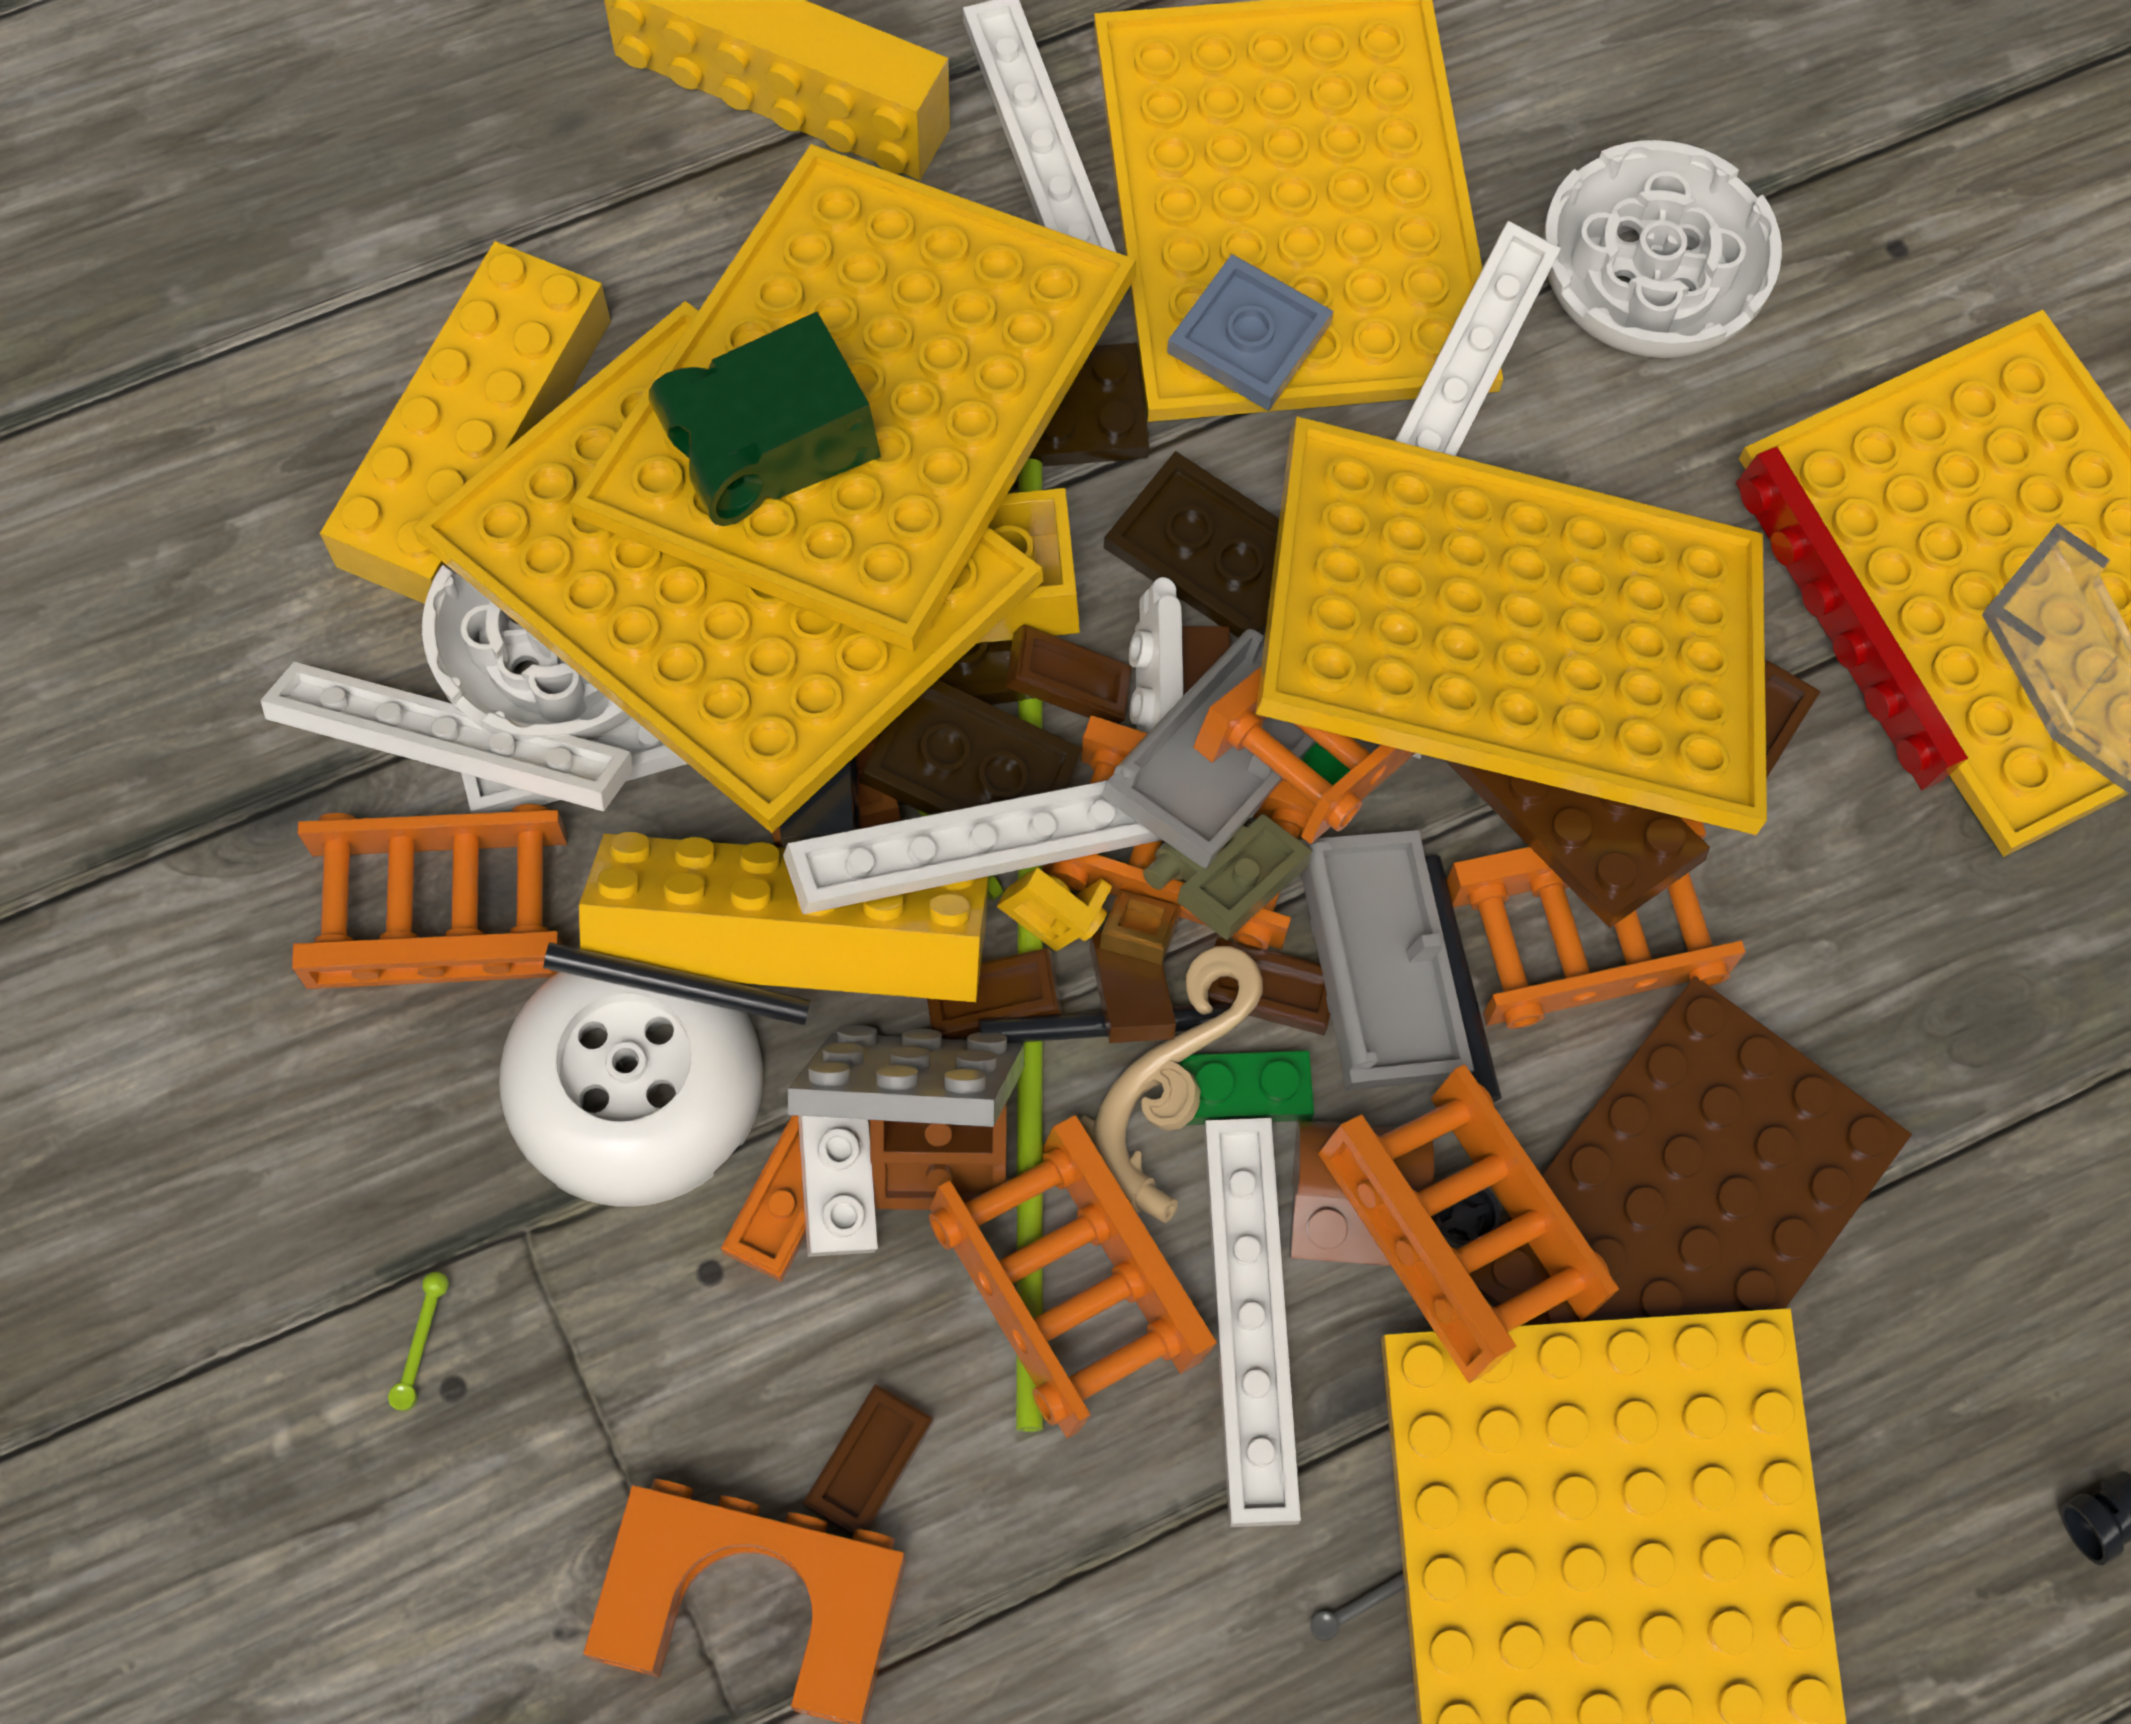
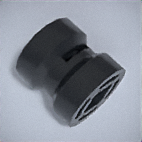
[1431,1188,1501,1250]
[2061,1471,2131,1565]

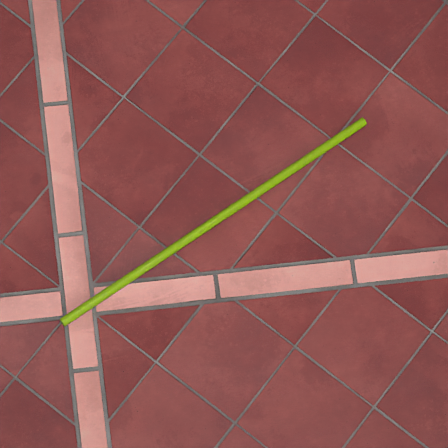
[1016,459,1043,1432]

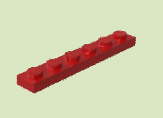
[1735,446,1968,791]

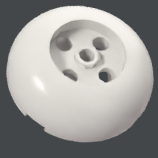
[1543,140,1782,358]
[422,565,631,740]
[499,972,764,1207]

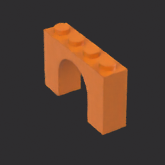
[583,1479,906,1724]

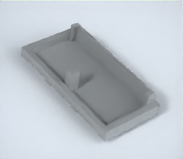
[1102,629,1316,868]
[1299,830,1474,1090]

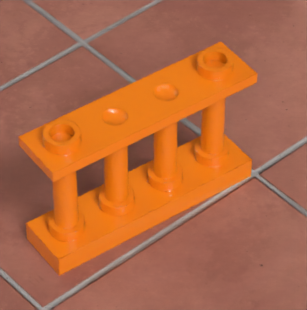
[1193,667,1415,844]
[1041,715,1316,950]
[292,804,567,989]
[1447,817,1746,1029]
[1318,1064,1619,1383]
[929,1115,1217,1439]

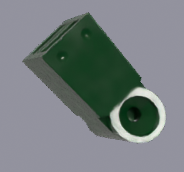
[649,311,881,526]

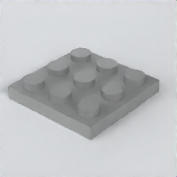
[788,1025,1024,1127]

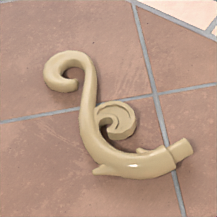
[1080,946,1263,1223]

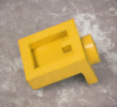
[996,867,1112,952]

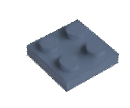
[1167,254,1333,411]

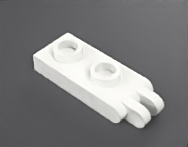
[1129,577,1183,733]
[798,1116,878,1257]

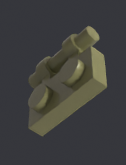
[1143,814,1312,940]

